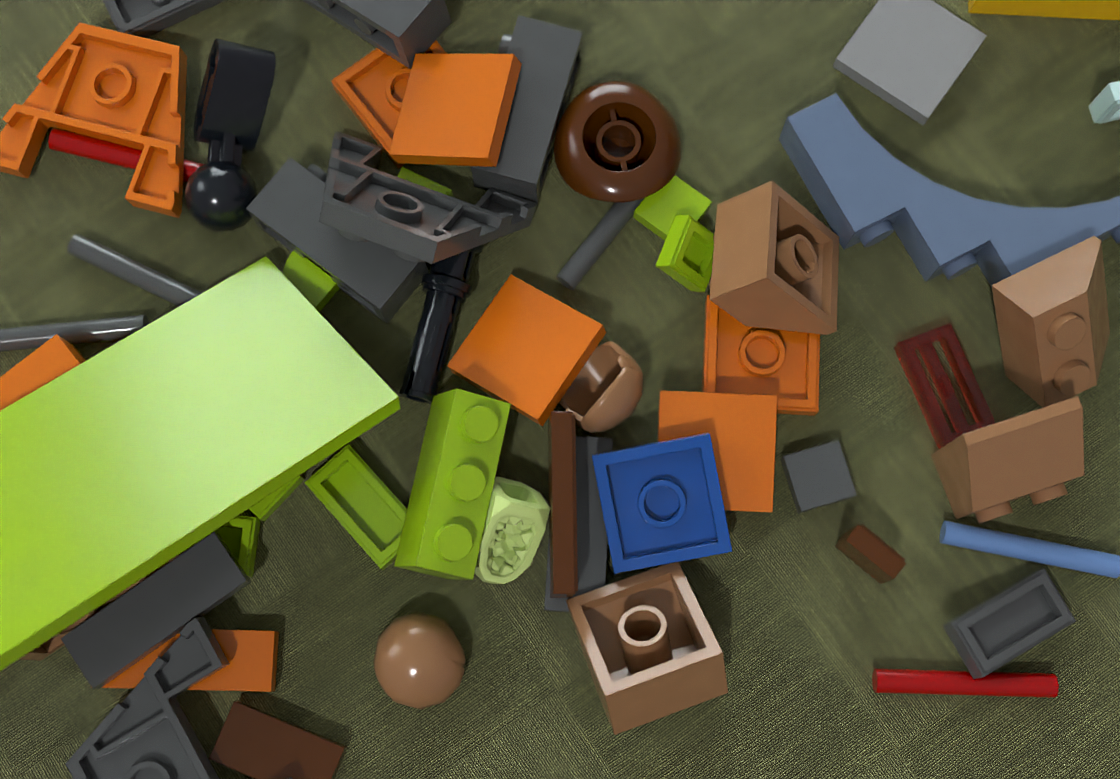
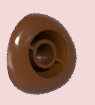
[554,81,682,203]

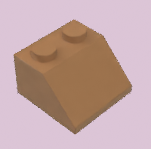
[709,180,839,335]
[991,236,1110,407]
[931,396,1084,524]
[566,562,728,735]

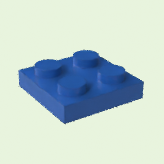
[592,432,733,574]

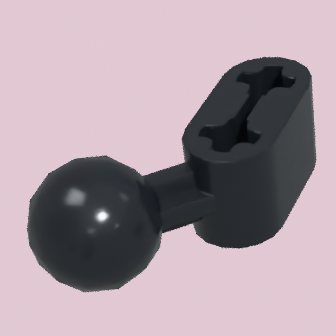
[185,38,276,232]

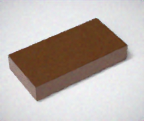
[209,701,348,779]

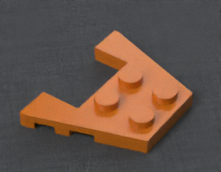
[0,22,187,218]

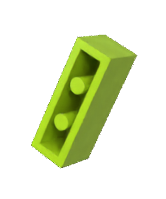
[394,388,511,580]

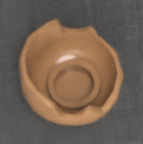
[559,341,643,433]
[373,612,466,710]

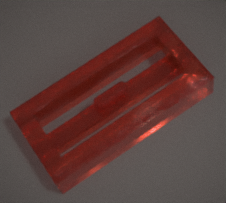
[893,323,995,449]

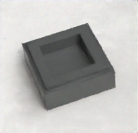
[780,440,857,514]

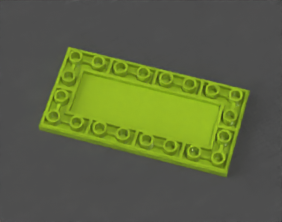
[0,256,401,671]

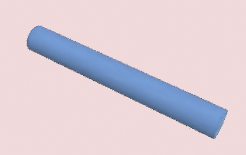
[939,521,1120,579]

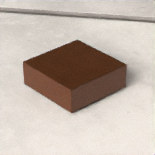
[835,524,907,584]

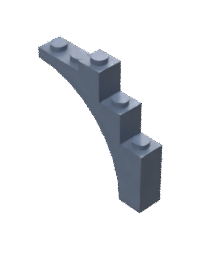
[779,93,1120,287]

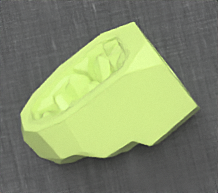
[475,476,550,584]

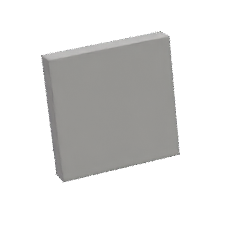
[833,0,987,126]

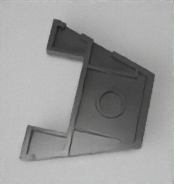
[319,131,537,264]
[65,617,293,779]

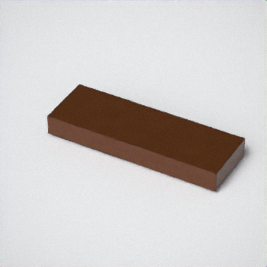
[548,411,578,598]

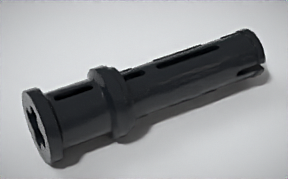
[399,244,484,404]

